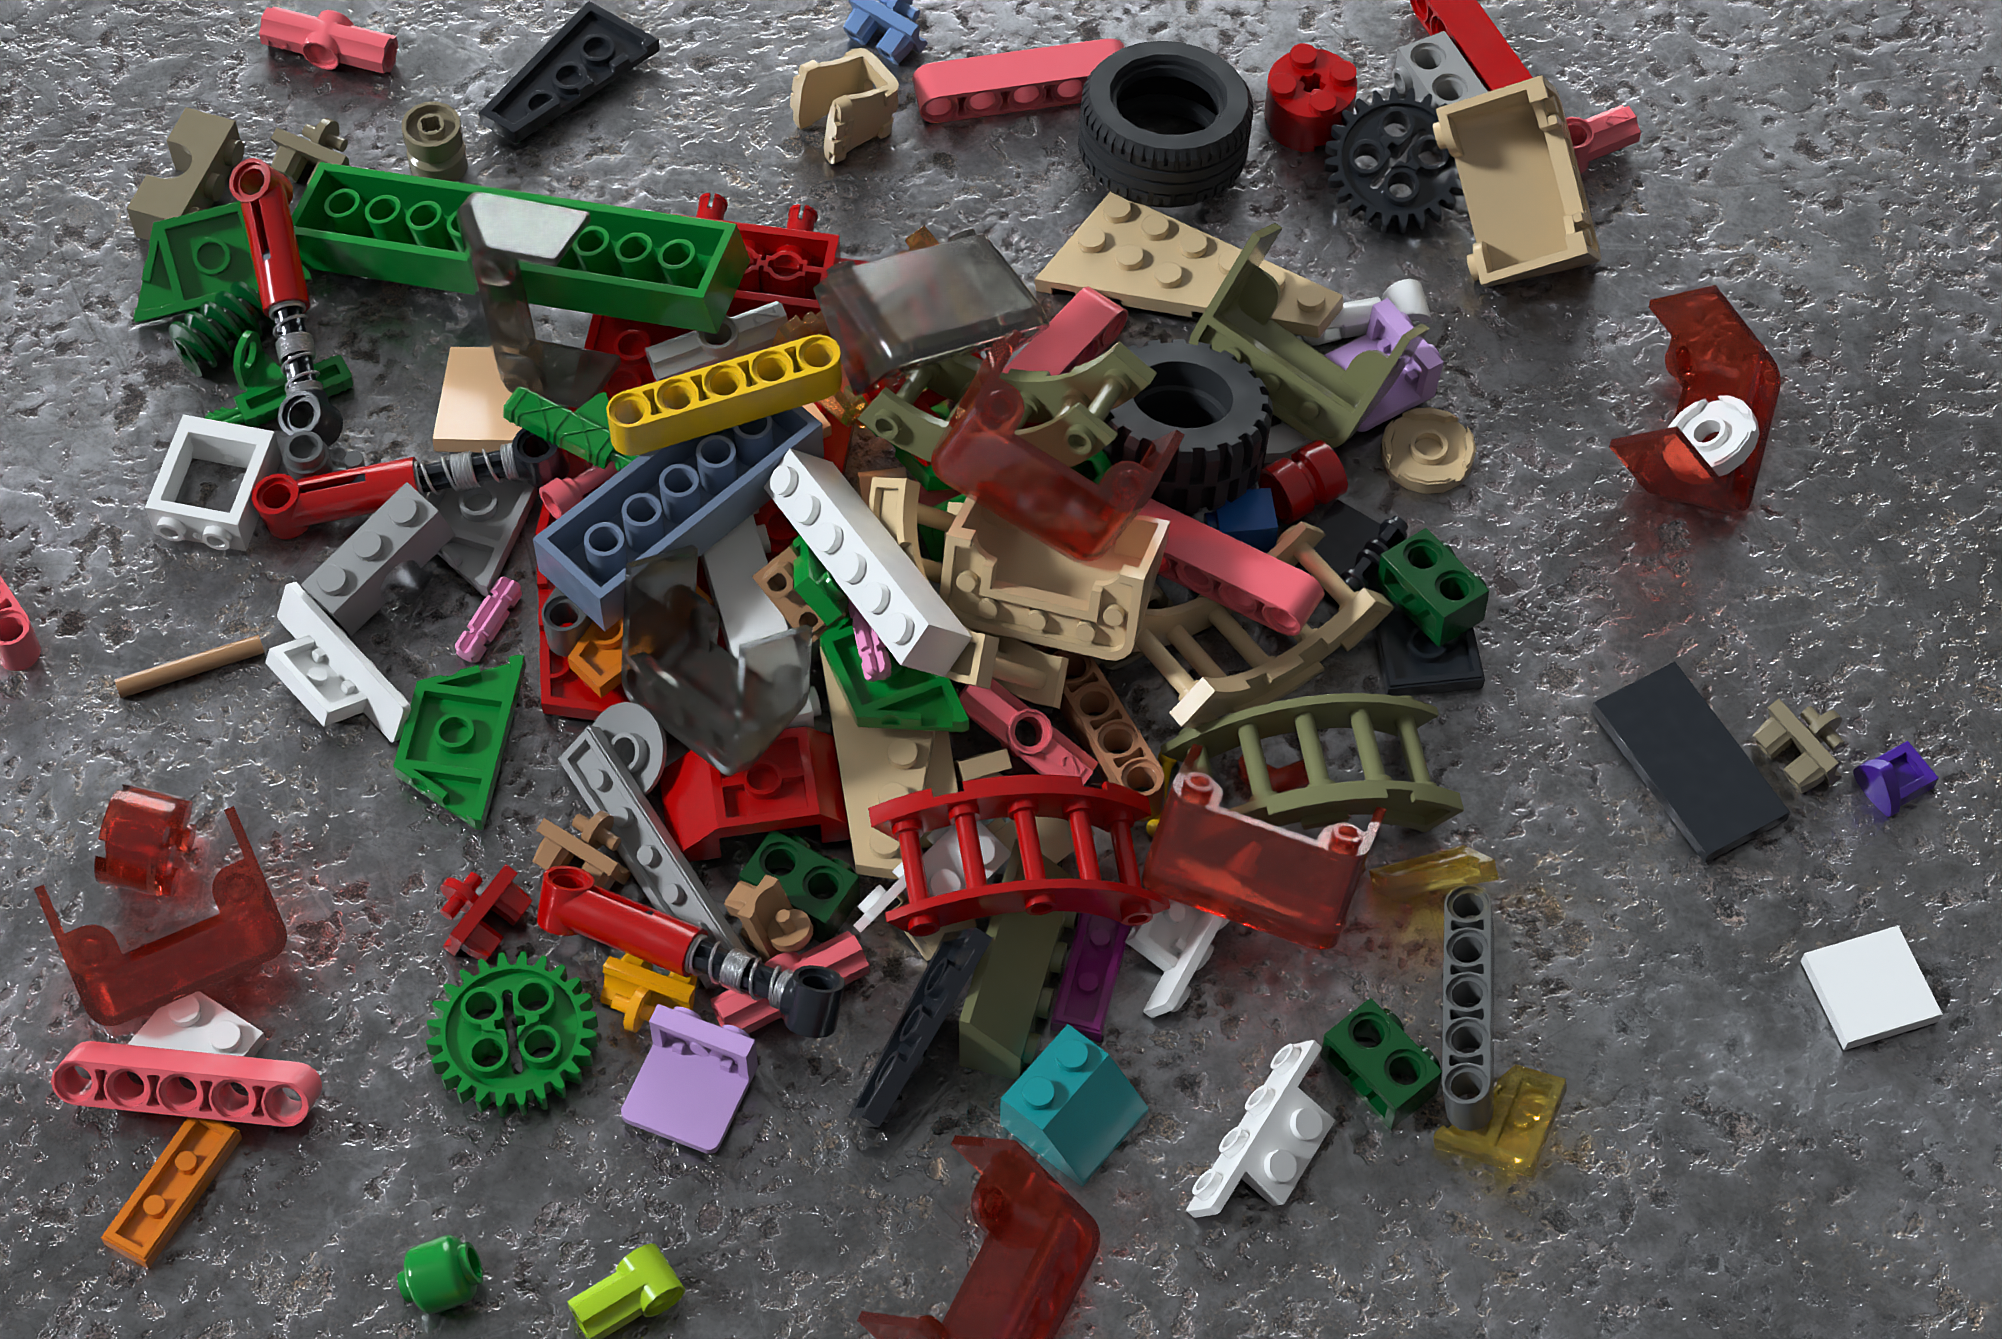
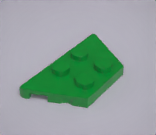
[134,201,312,325]
[820,611,969,732]
[393,655,526,830]

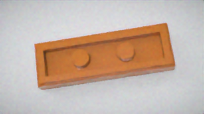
[101,1117,242,1269]

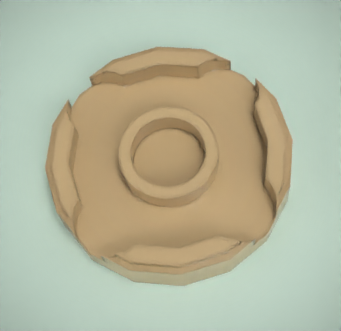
[1380,407,1476,494]

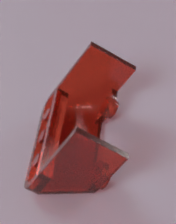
[1609,285,1781,514]
[931,329,1185,563]
[1141,743,1387,950]
[34,806,287,1026]
[857,1135,1100,1339]

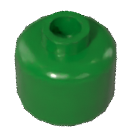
[397,1235,484,1315]

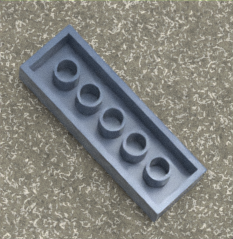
[533,381,824,631]

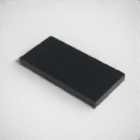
[1591,661,1790,863]

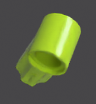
[567,1243,686,1339]

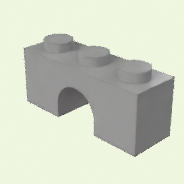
[301,482,456,636]

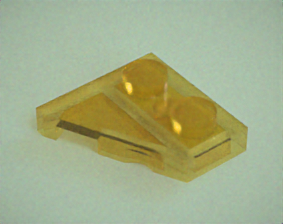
[1369,845,1499,901]
[1433,1064,1567,1178]

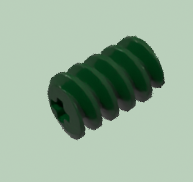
[169,281,276,377]

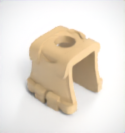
[790,48,899,164]

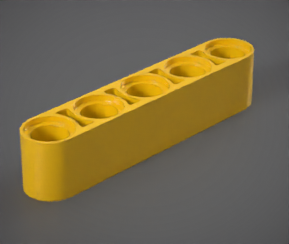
[606,334,842,456]

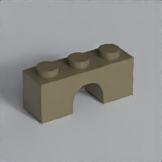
[127,107,244,240]

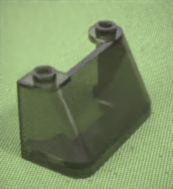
[813,229,1050,397]

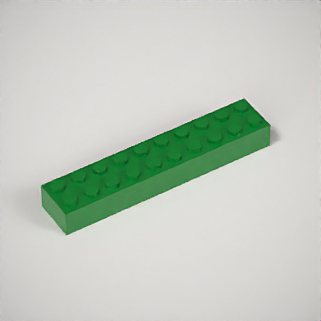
[292,162,750,334]

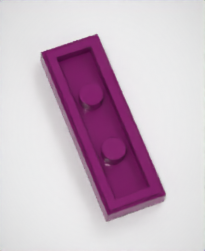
[1050,913,1132,1042]

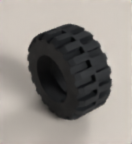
[1102,339,1273,514]

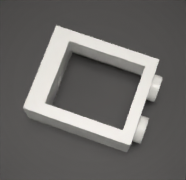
[145,414,282,551]

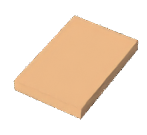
[433,347,545,453]

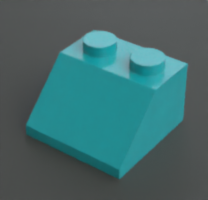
[1000,1024,1149,1187]

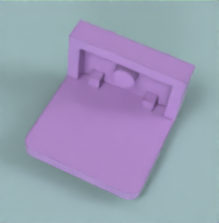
[1324,298,1444,432]
[621,1004,758,1154]

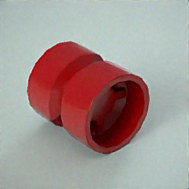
[1258,439,1348,525]

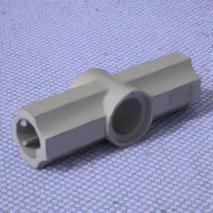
[645,301,793,382]

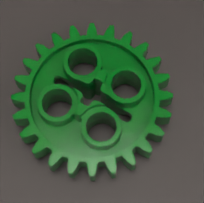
[426,952,599,1117]

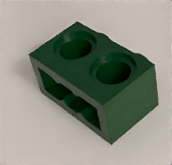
[1377,528,1490,647]
[739,830,860,943]
[1320,998,1442,1130]

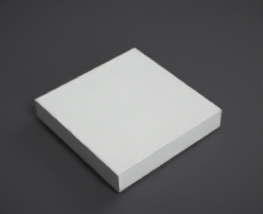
[1801,926,1943,1050]

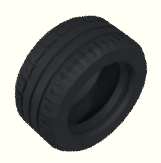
[1078,41,1253,208]

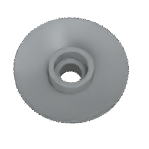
[592,702,667,796]

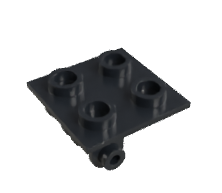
[1294,499,1408,594]

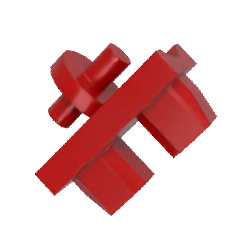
[440,864,533,961]

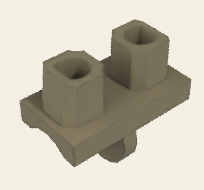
[271,118,349,184]
[1753,699,1844,794]

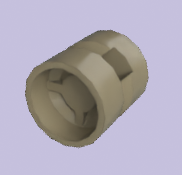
[401,101,468,182]

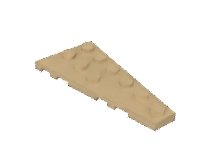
[1034,191,1343,338]
[818,605,936,880]

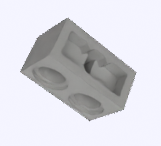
[1392,31,1488,110]

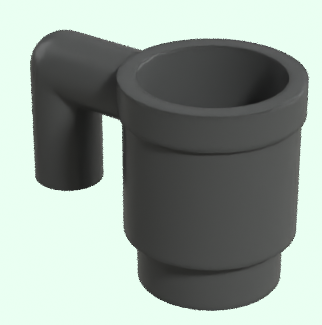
[283,431,365,480]

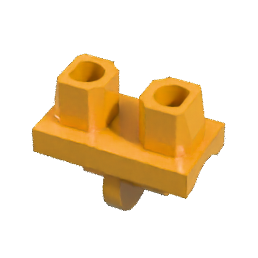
[600,953,698,1033]

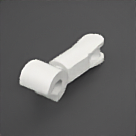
[1302,279,1433,345]

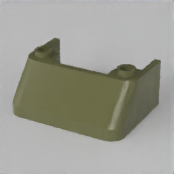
[1189,223,1430,448]

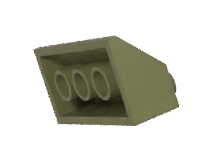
[959,839,1079,1080]

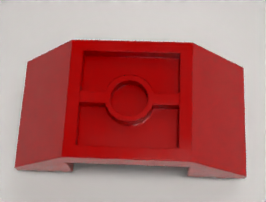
[660,726,851,862]

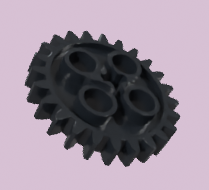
[1324,87,1464,234]

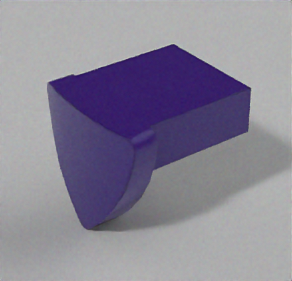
[1853,741,1939,817]

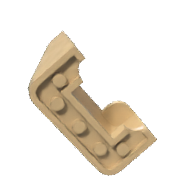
[1433,75,1601,287]
[939,478,1171,661]

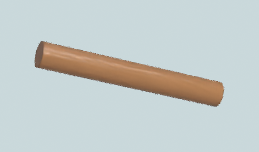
[114,634,265,698]

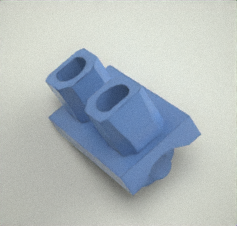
[843,0,928,65]

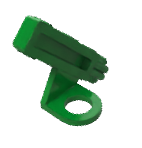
[205,330,354,427]
[503,386,640,471]

